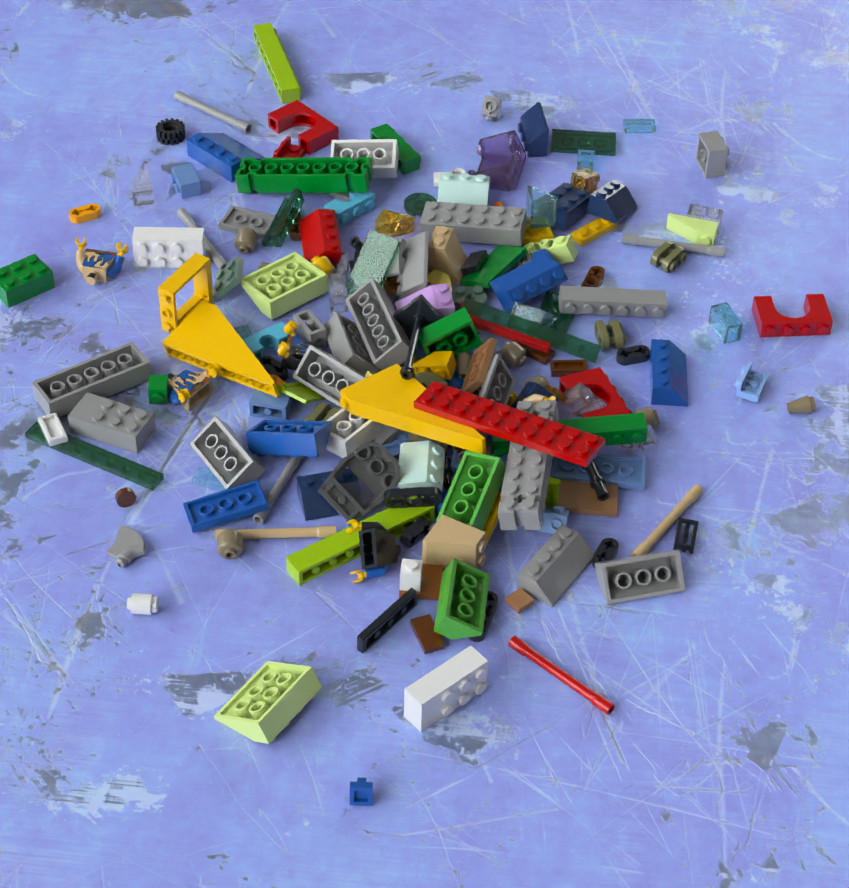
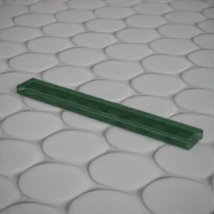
[462,297,602,363]
[25,421,164,490]

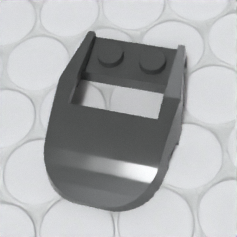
[317,442,400,525]

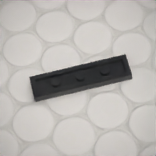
[357,587,417,653]

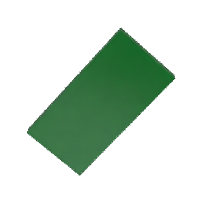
[460,245,528,288]

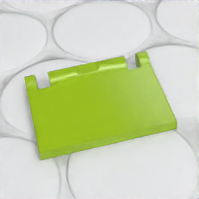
[277,382,327,404]

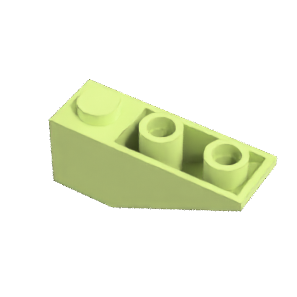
[524,235,578,264]

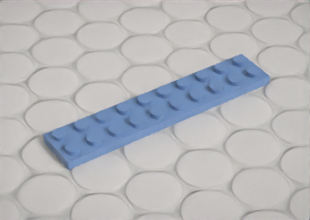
[450,447,646,490]

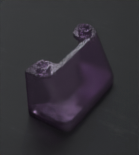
[467,130,526,192]

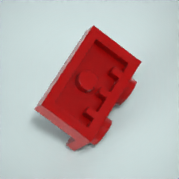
[273,136,306,158]

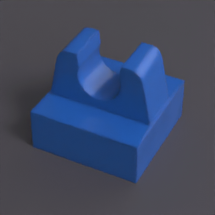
[350,777,373,806]

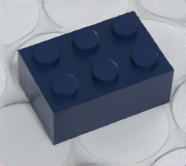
[535,182,591,231]

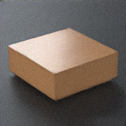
[505,588,535,614]

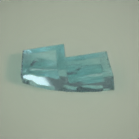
[576,149,594,173]

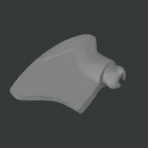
[106,526,146,568]

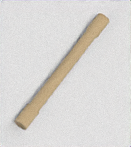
[631,484,703,557]
[215,525,336,541]

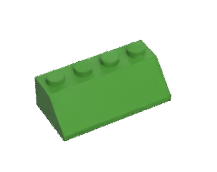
[436,451,506,531]
[434,558,490,640]

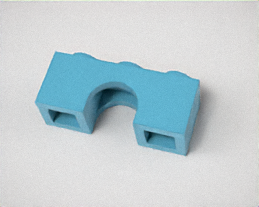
[324,190,375,227]
[243,322,291,361]

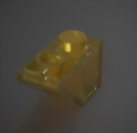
[375,209,415,237]

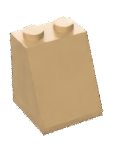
[427,226,467,285]
[422,515,487,571]

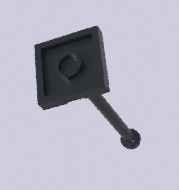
[393,294,443,380]

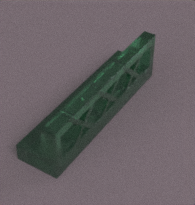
[262,188,305,247]

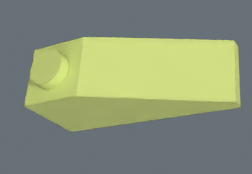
[666,213,719,246]

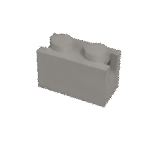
[293,309,327,348]

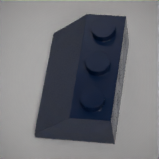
[518,102,549,158]
[587,180,637,224]
[297,468,363,521]

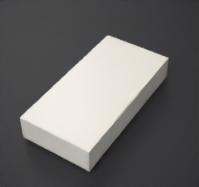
[38,413,68,446]

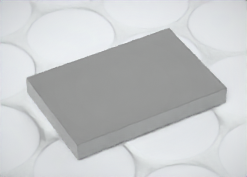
[218,205,279,240]

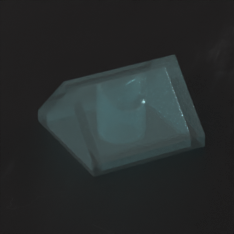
[526,185,558,228]
[507,302,557,338]

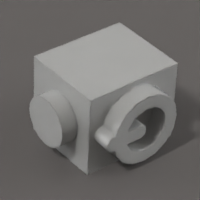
[481,96,502,121]

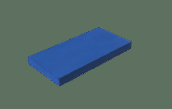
[183,480,270,533]

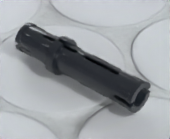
[585,459,609,501]

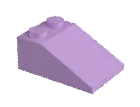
[395,283,455,318]

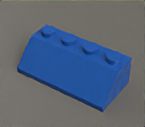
[489,254,568,313]
[649,339,688,407]
[246,420,332,458]

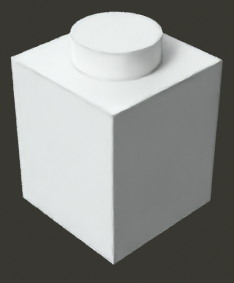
[400,558,423,592]

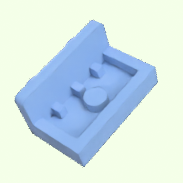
[735,361,769,402]
[532,505,569,534]

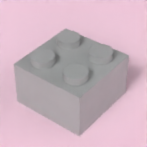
[695,131,729,178]

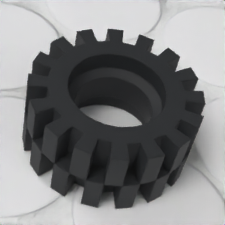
[156,118,186,145]

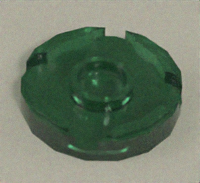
[404,193,437,217]

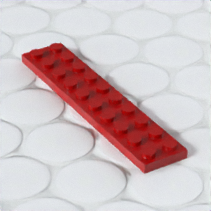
[414,381,605,467]

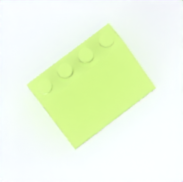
[240,252,328,320]
[214,661,322,744]

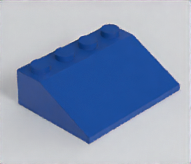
[186,133,265,182]

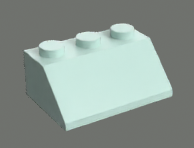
[437,172,490,205]
[397,440,445,497]

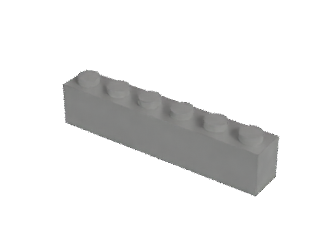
[558,286,668,318]

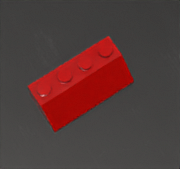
[299,209,342,268]

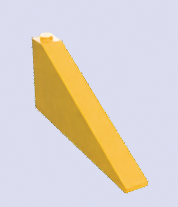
[162,301,280,398]
[339,364,486,454]

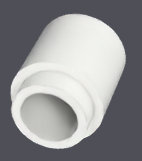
[127,593,158,615]

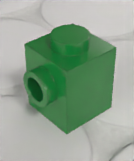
[148,374,169,404]

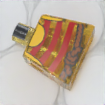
[570,168,600,194]

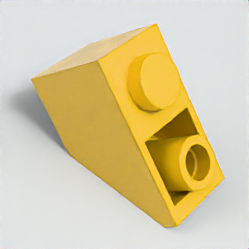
[412,351,457,380]

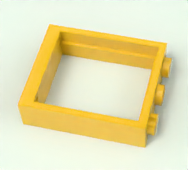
[158,253,214,333]

